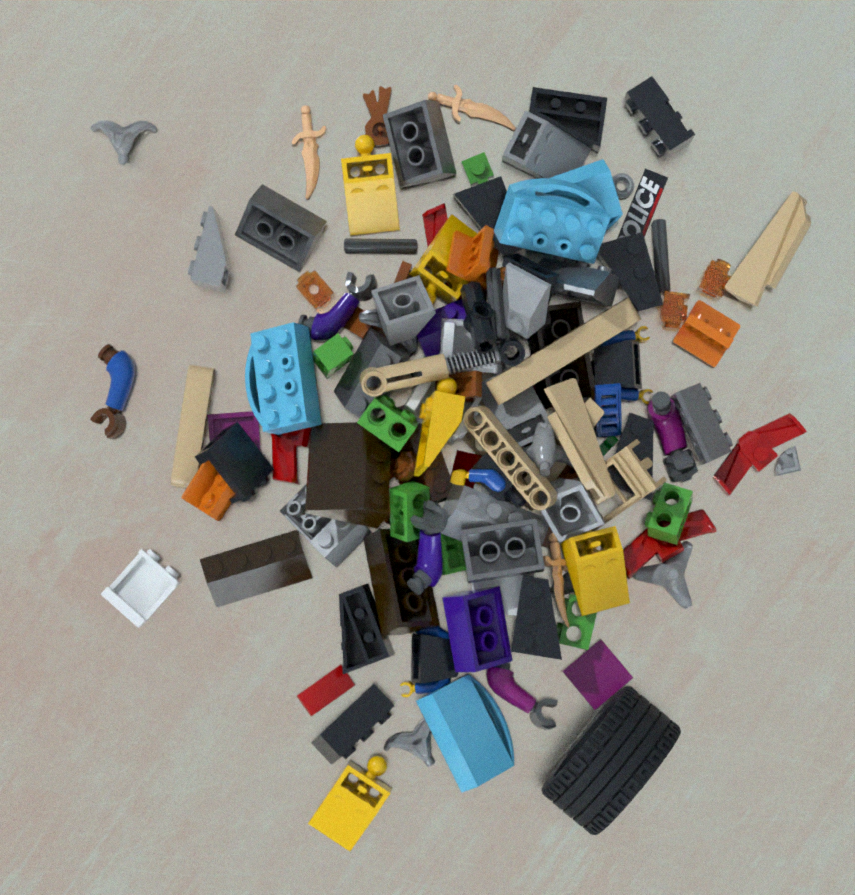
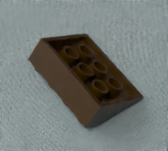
[305,422,391,529]

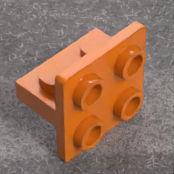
[446,225,499,290]
[673,300,740,367]
[181,461,235,521]

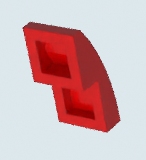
[297,665,355,716]

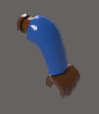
[90,344,135,439]

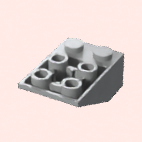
[502,110,591,178]
[188,206,231,292]
[481,375,554,454]
[280,484,371,567]

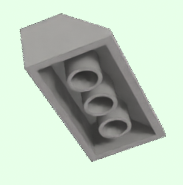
[441,484,549,545]

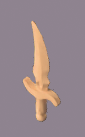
[428,85,516,130]
[292,105,326,199]
[543,533,569,628]

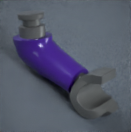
[298,272,377,341]
[407,500,448,595]

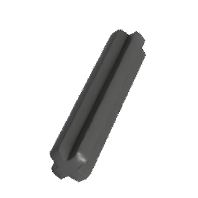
[652,219,671,293]
[344,238,418,253]
[486,267,506,341]

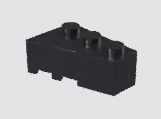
[624,76,695,159]
[529,87,607,152]
[453,176,524,256]
[597,232,663,314]
[608,413,654,502]
[511,575,562,660]
[339,584,394,674]
[311,684,394,765]

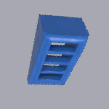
[594,383,622,437]

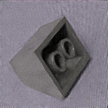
[383,100,457,187]
[235,184,327,272]
[538,256,620,307]
[334,328,412,418]
[671,383,733,465]
[460,518,545,583]

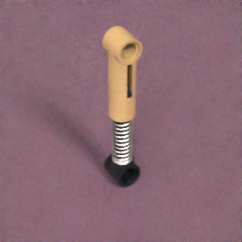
[360,337,525,396]

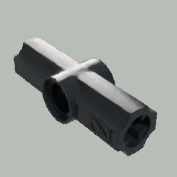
[460,281,497,354]

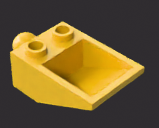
[341,135,400,236]
[410,214,477,304]
[414,377,465,477]
[560,526,630,616]
[308,756,392,851]

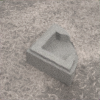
[775,446,801,476]

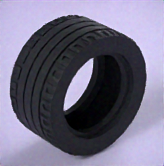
[541,686,681,835]

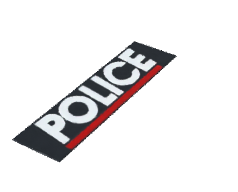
[617,168,668,239]

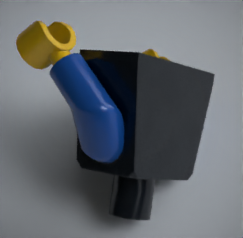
[591,326,653,404]
[450,453,527,509]
[400,626,458,697]

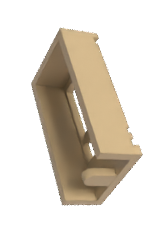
[578,439,667,532]

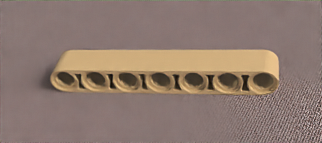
[486,297,641,405]

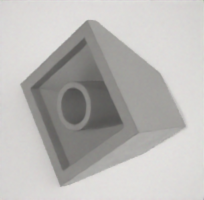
[502,263,551,339]
[371,275,436,346]
[538,478,605,542]

